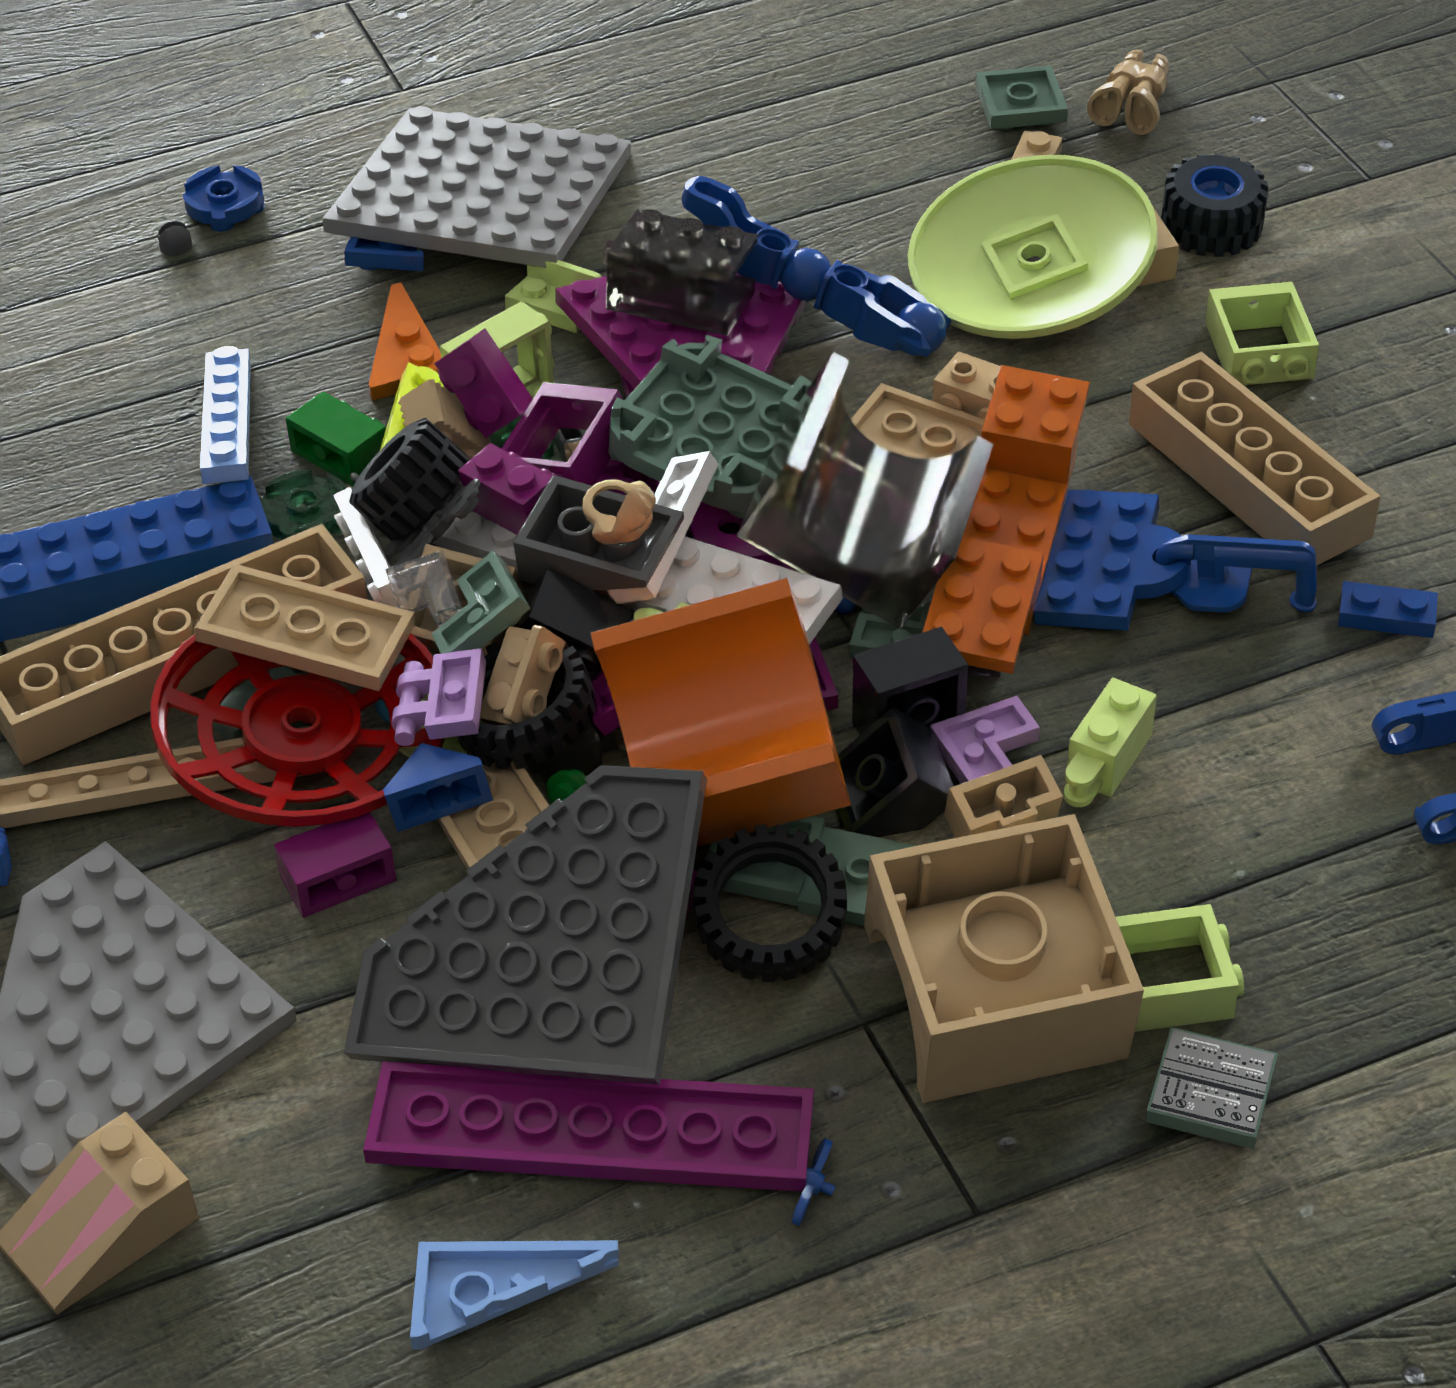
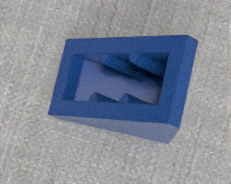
[383,743,493,832]

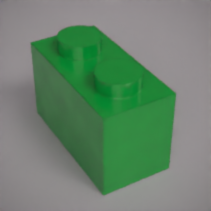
[285,391,386,487]

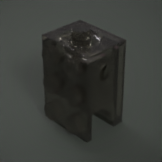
[603,209,758,336]

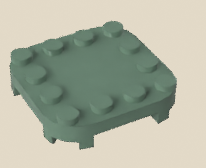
[608,335,825,518]

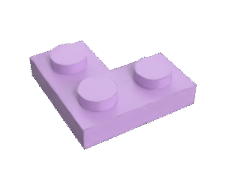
[930,696,1040,784]

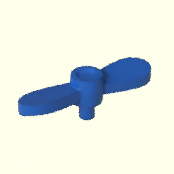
[792,1138,836,1227]

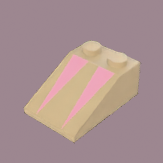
[0,1112,199,1315]

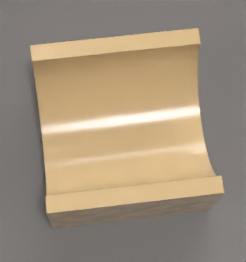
[864,814,1144,1103]

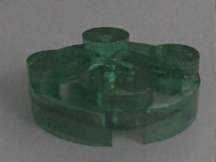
[259,470,347,540]

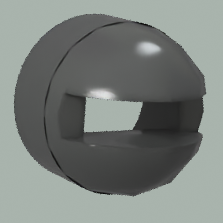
[158,220,192,256]

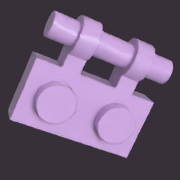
[391,648,486,746]

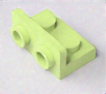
[505,260,602,334]

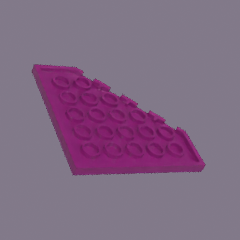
[555,260,805,389]

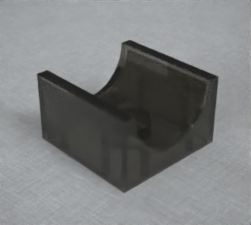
[737,352,993,629]

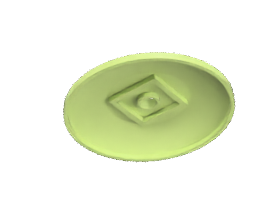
[908,155,1158,339]

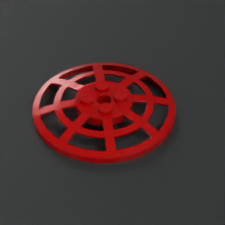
[150,633,446,827]

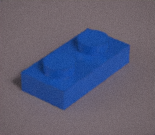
[1338,581,1438,638]

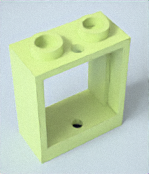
[1205,282,1319,386]
[440,301,555,398]
[1116,904,1244,1032]

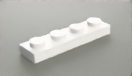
[607,451,719,604]
[334,487,406,609]

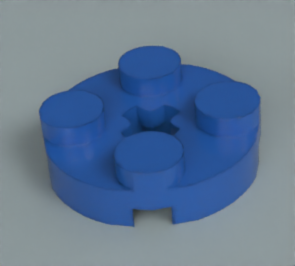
[183,165,265,232]

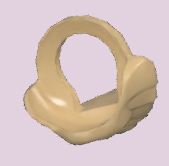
[582,480,656,544]

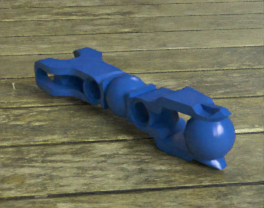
[667,176,951,357]

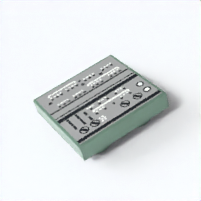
[1145,1027,1278,1149]

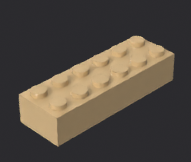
[1129,351,1381,565]

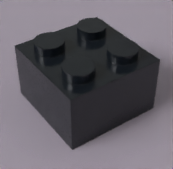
[852,627,968,735]

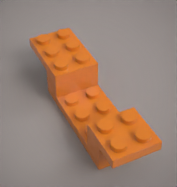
[922,365,1090,674]

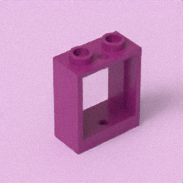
[501,382,623,486]

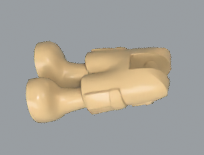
[1087,49,1169,135]

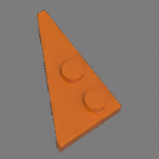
[369,282,441,401]

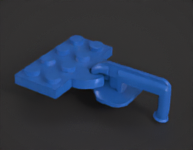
[1034,489,1317,631]

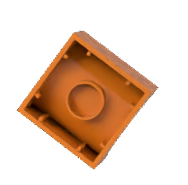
[591,578,851,848]

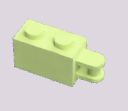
[1063,677,1157,807]

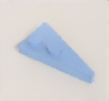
[410,1240,619,1350]

